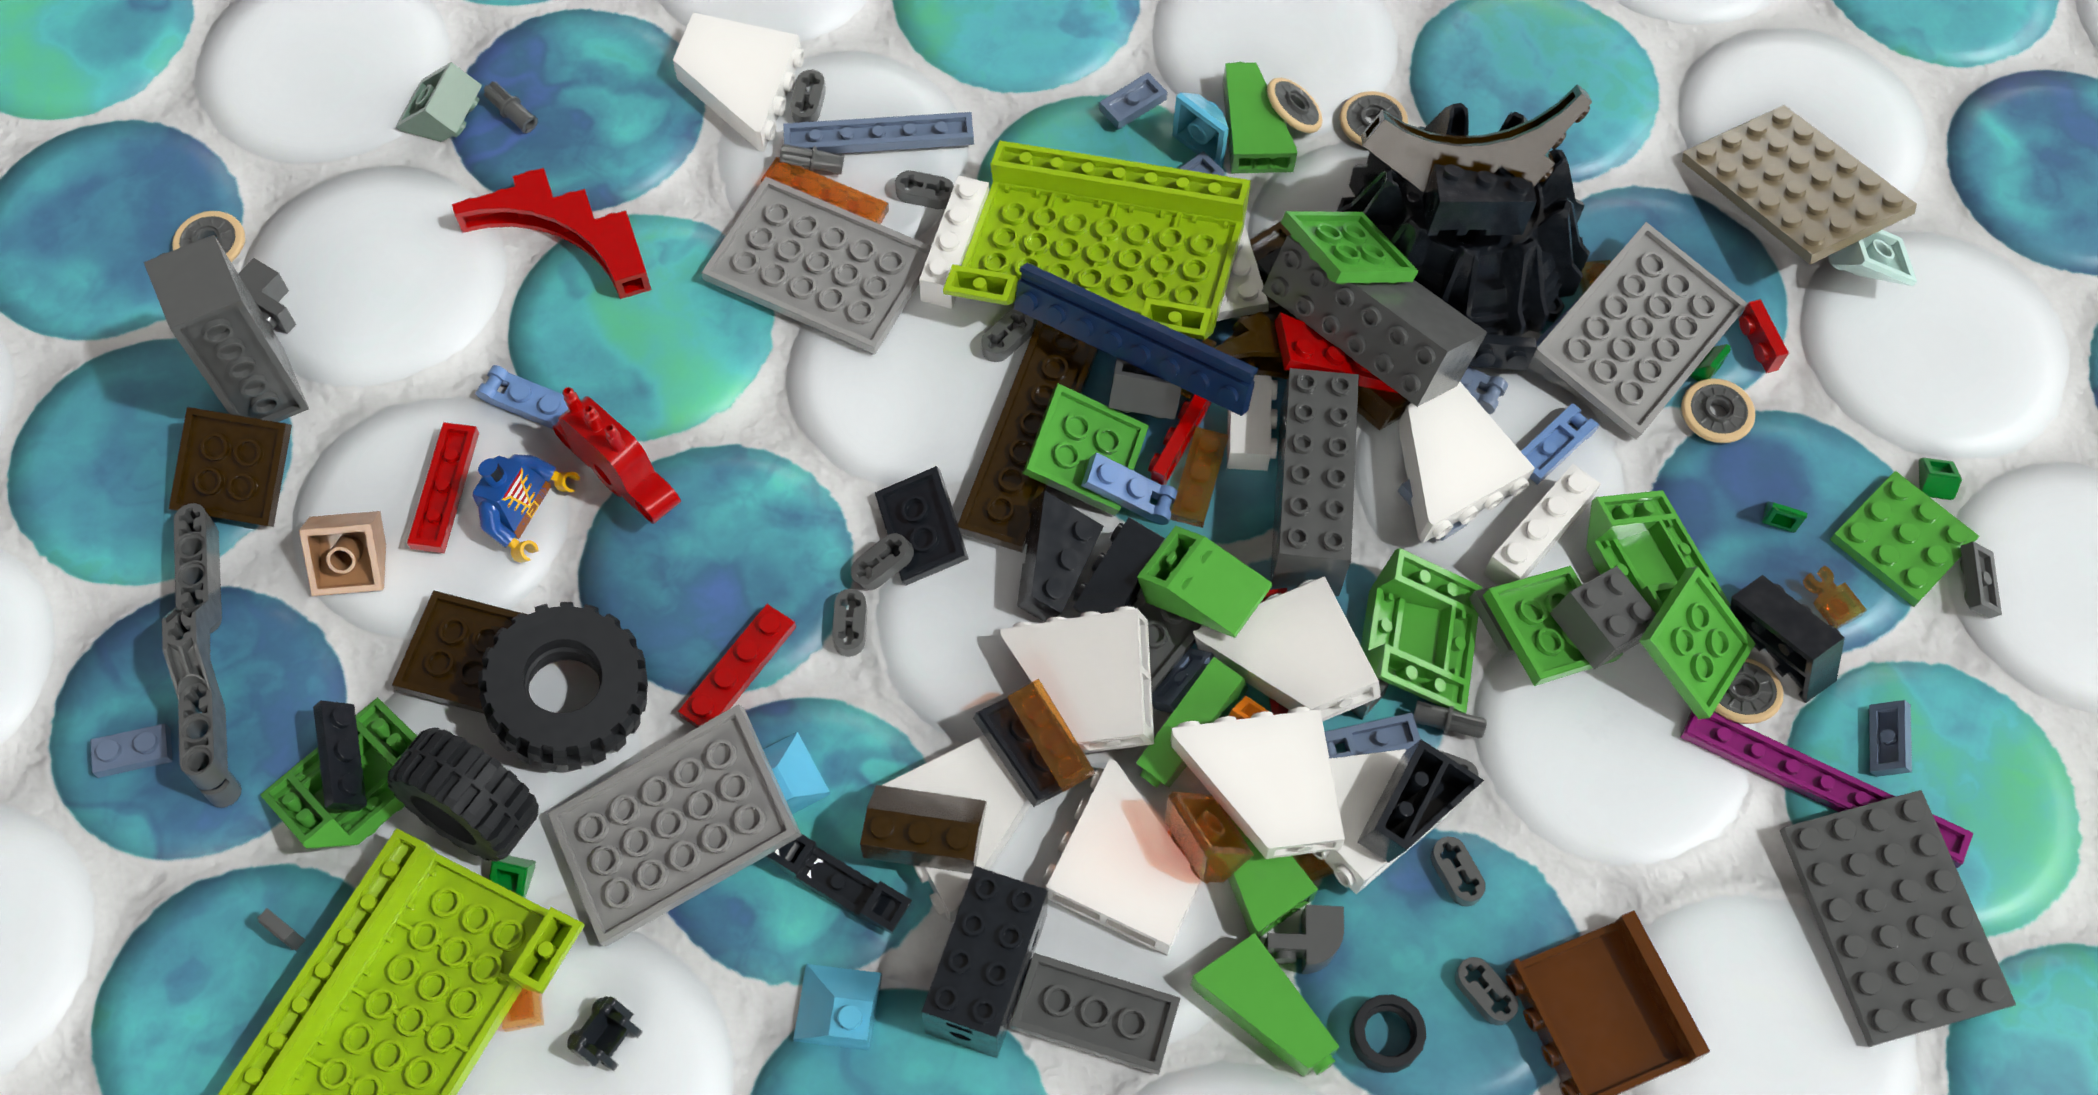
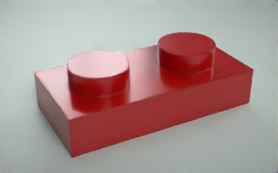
[1738,299,1789,373]

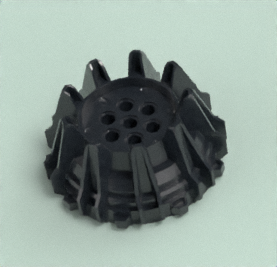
[1336,103,1590,337]

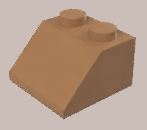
[299,511,386,596]

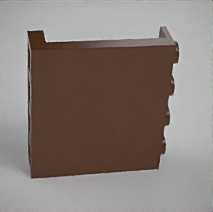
[1505,910,1711,1095]

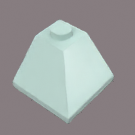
[1828,230,1917,286]

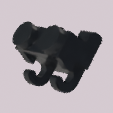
[567,996,642,1071]

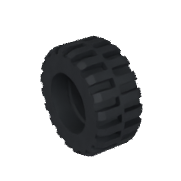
[387,727,539,862]

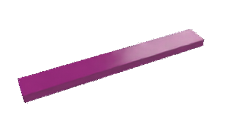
[1680,710,1973,868]

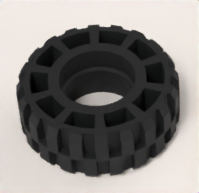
[478,602,648,771]

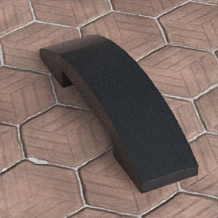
[765,834,912,933]

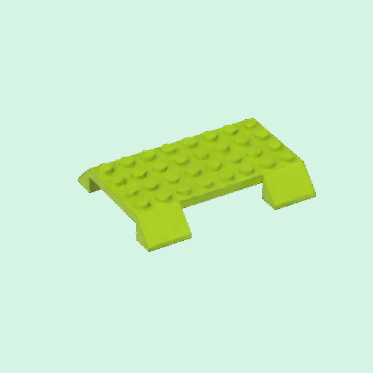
[943,140,1251,340]
[218,828,585,1095]

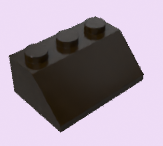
[860,785,987,874]

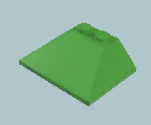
[1586,490,1731,614]
[1361,548,1482,714]
[260,697,417,849]

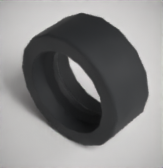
[1349,994,1427,1073]

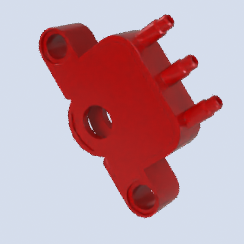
[552,387,681,524]

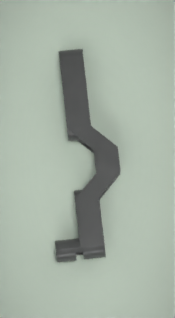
[162,503,242,808]

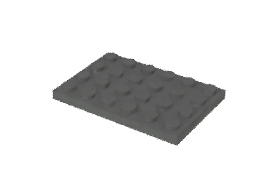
[1780,790,2016,1048]

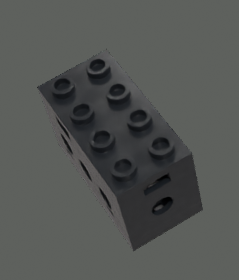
[921,866,1048,1058]

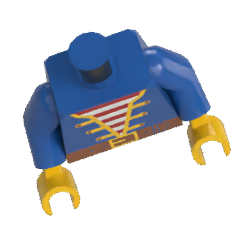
[472,454,580,563]

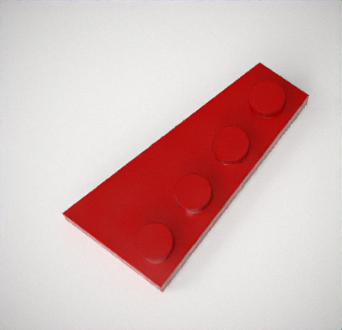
[1275,312,1398,393]

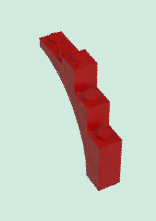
[452,168,652,299]

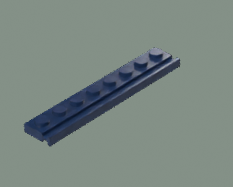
[1014,263,1258,416]

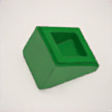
[1690,344,1731,381]
[1918,457,1962,500]
[1762,501,1808,533]
[489,855,536,898]

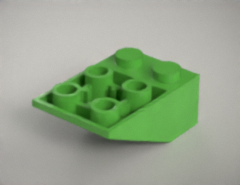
[1137,525,1273,638]

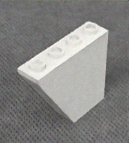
[673,13,805,152]
[1398,382,1535,543]
[1193,576,1381,722]
[1001,606,1154,753]
[1171,707,1345,859]
[882,735,1032,923]
[1313,749,1453,894]
[1042,759,1201,955]

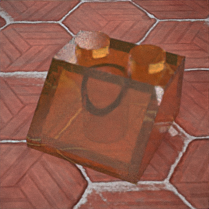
[1165,791,1254,883]

